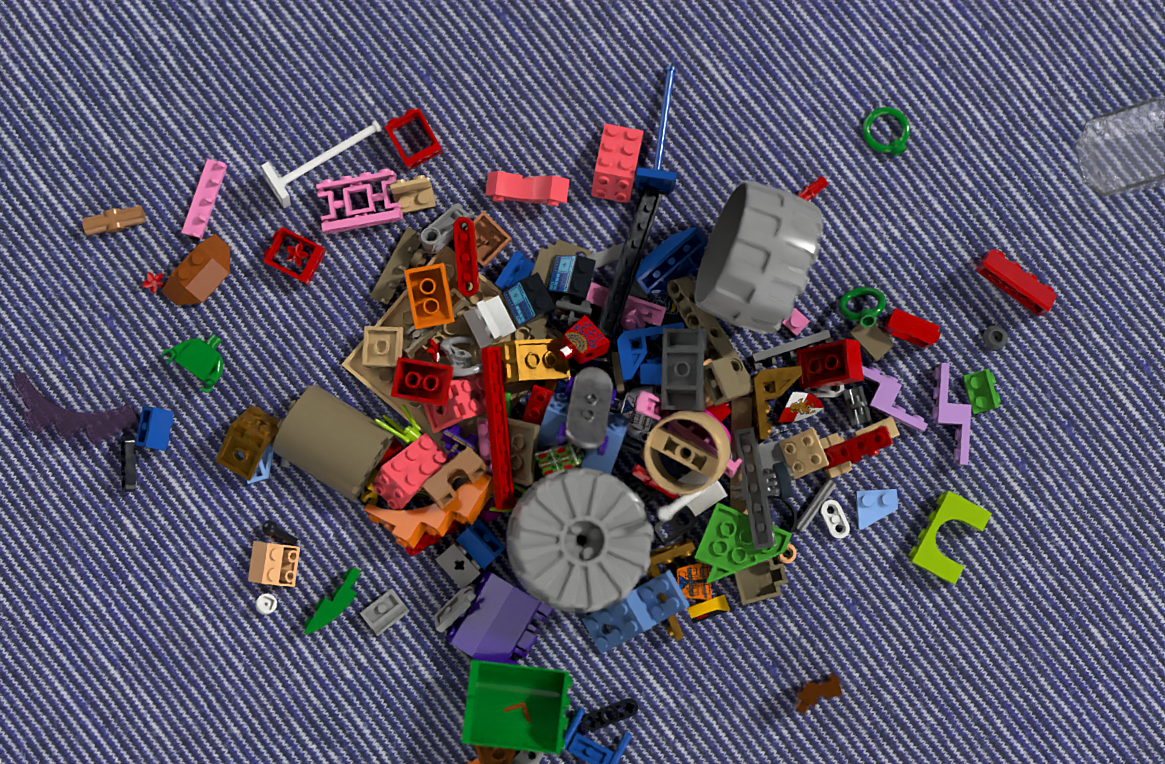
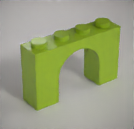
[909,490,992,585]

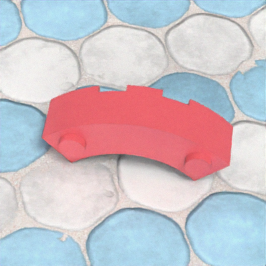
[485,171,569,207]

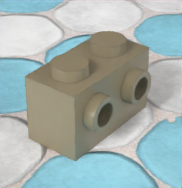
[847,321,894,363]
[703,357,744,406]

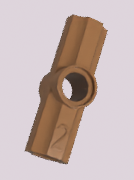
[82,205,146,236]

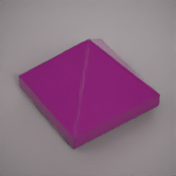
[479,498,502,524]

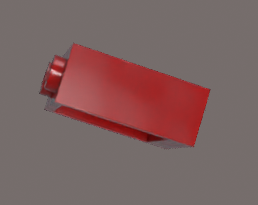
[384,108,443,171]
[263,226,326,286]
[882,308,941,349]

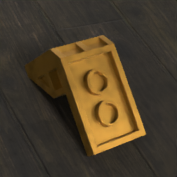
[484,339,570,385]
[751,366,802,441]

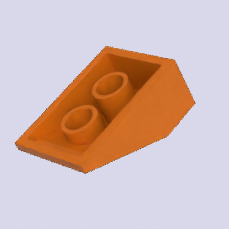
[404,263,455,330]

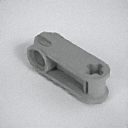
[419,203,474,254]

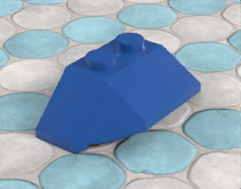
[635,227,707,294]

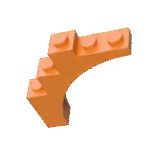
[364,474,494,549]

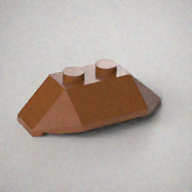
[162,234,230,306]

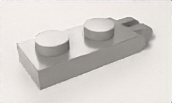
[434,586,475,633]

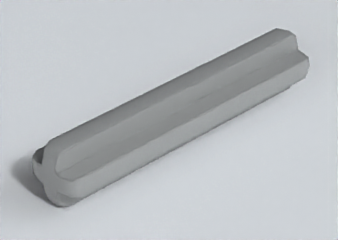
[795,479,836,532]

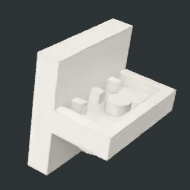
[463,295,517,348]

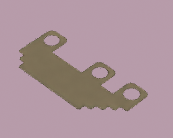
[527,240,592,339]

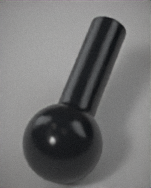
[262,520,298,546]

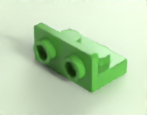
[962,369,1001,414]

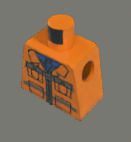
[674,562,712,600]

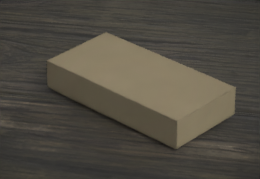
[611,352,625,396]

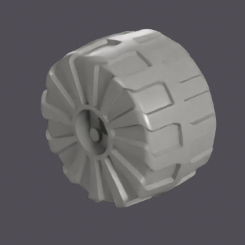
[695,180,823,334]
[507,468,654,613]

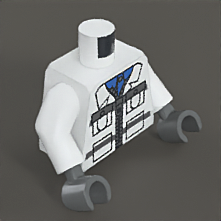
[611,384,662,444]

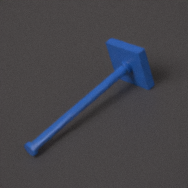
[635,66,677,192]

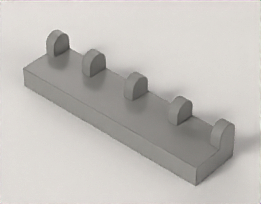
[751,330,831,371]

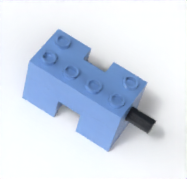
[537,392,643,475]

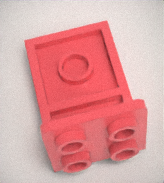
[591,123,643,203]
[372,433,452,511]

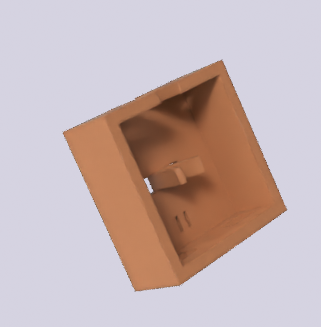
[465,211,512,269]

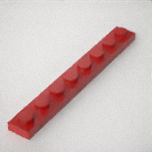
[481,346,515,510]

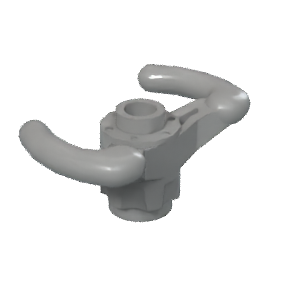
[440,336,483,379]

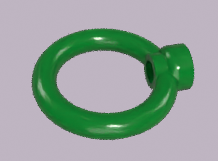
[862,107,910,157]
[838,287,886,328]

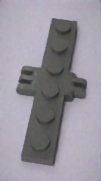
[731,427,780,550]

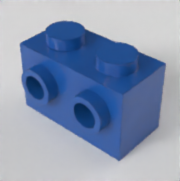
[638,355,662,384]
[135,406,174,451]
[456,519,506,569]

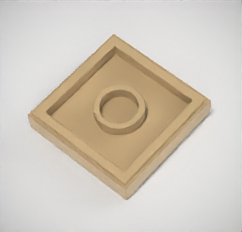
[361,326,404,368]

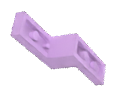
[932,363,971,466]
[862,366,928,432]

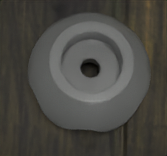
[982,326,1008,350]

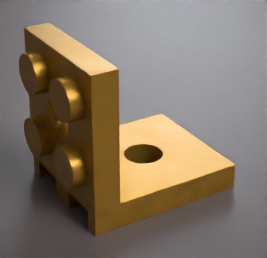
[215,405,280,481]

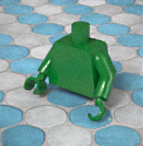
[160,333,224,393]

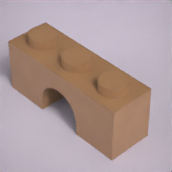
[422,446,488,510]

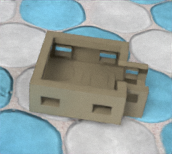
[733,558,788,605]

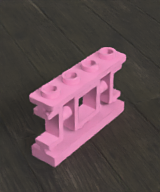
[316,169,404,234]

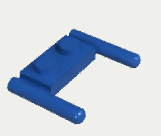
[563,707,632,764]

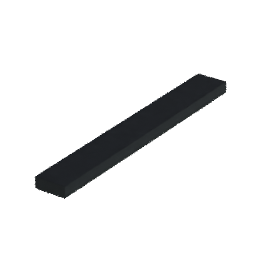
[596,185,663,339]

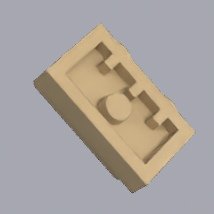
[390,175,436,214]

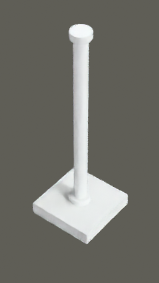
[261,120,381,208]
[659,470,728,520]

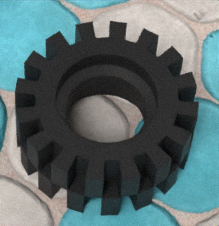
[624,466,661,505]

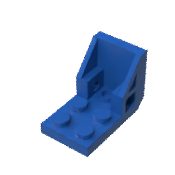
[616,322,685,383]

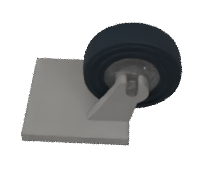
[759,438,796,499]

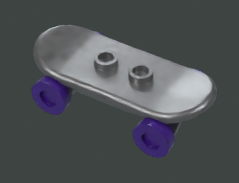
[555,366,616,456]

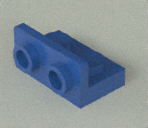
[495,250,535,291]

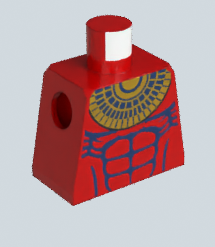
[559,315,610,364]

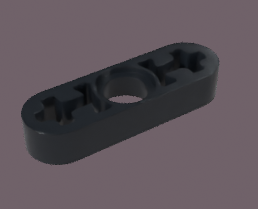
[121,434,136,492]
[582,698,638,731]

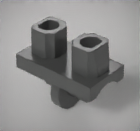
[554,295,592,328]
[842,386,872,426]

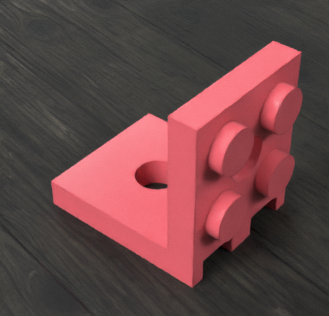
[422,373,487,433]

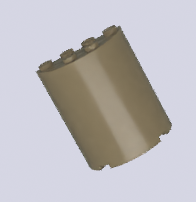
[271,384,396,503]

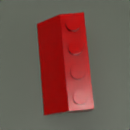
[974,249,1057,317]

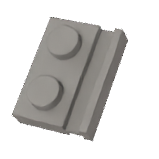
[360,588,410,636]

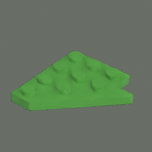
[694,502,792,584]

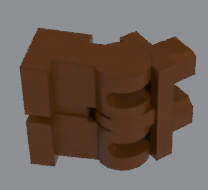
[793,672,843,714]

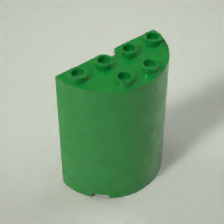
[461,660,573,754]

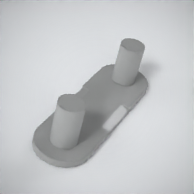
[588,243,624,269]

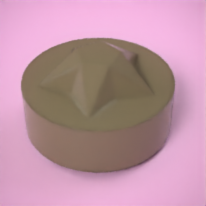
[410,248,427,268]

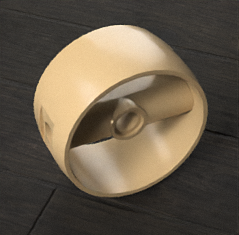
[644,410,730,494]

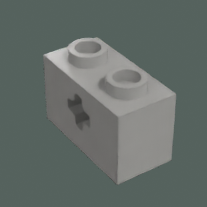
[436,543,481,589]

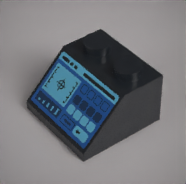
[547,255,596,302]
[501,272,555,329]

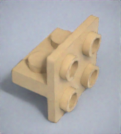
[779,428,829,479]

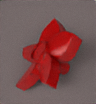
[286,242,309,267]
[141,272,165,294]
[425,338,447,362]

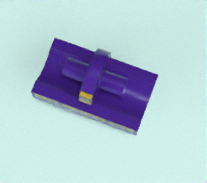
[440,424,478,459]

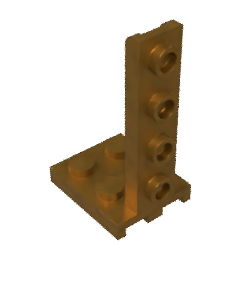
[646,538,695,641]

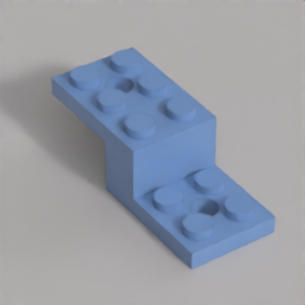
[582,570,690,654]

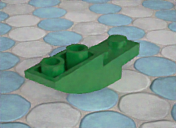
[304,567,362,635]

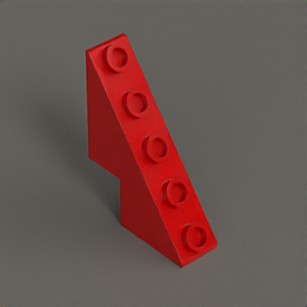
[522,385,553,431]

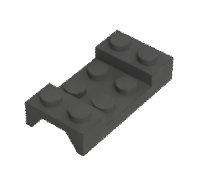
[661,328,707,411]

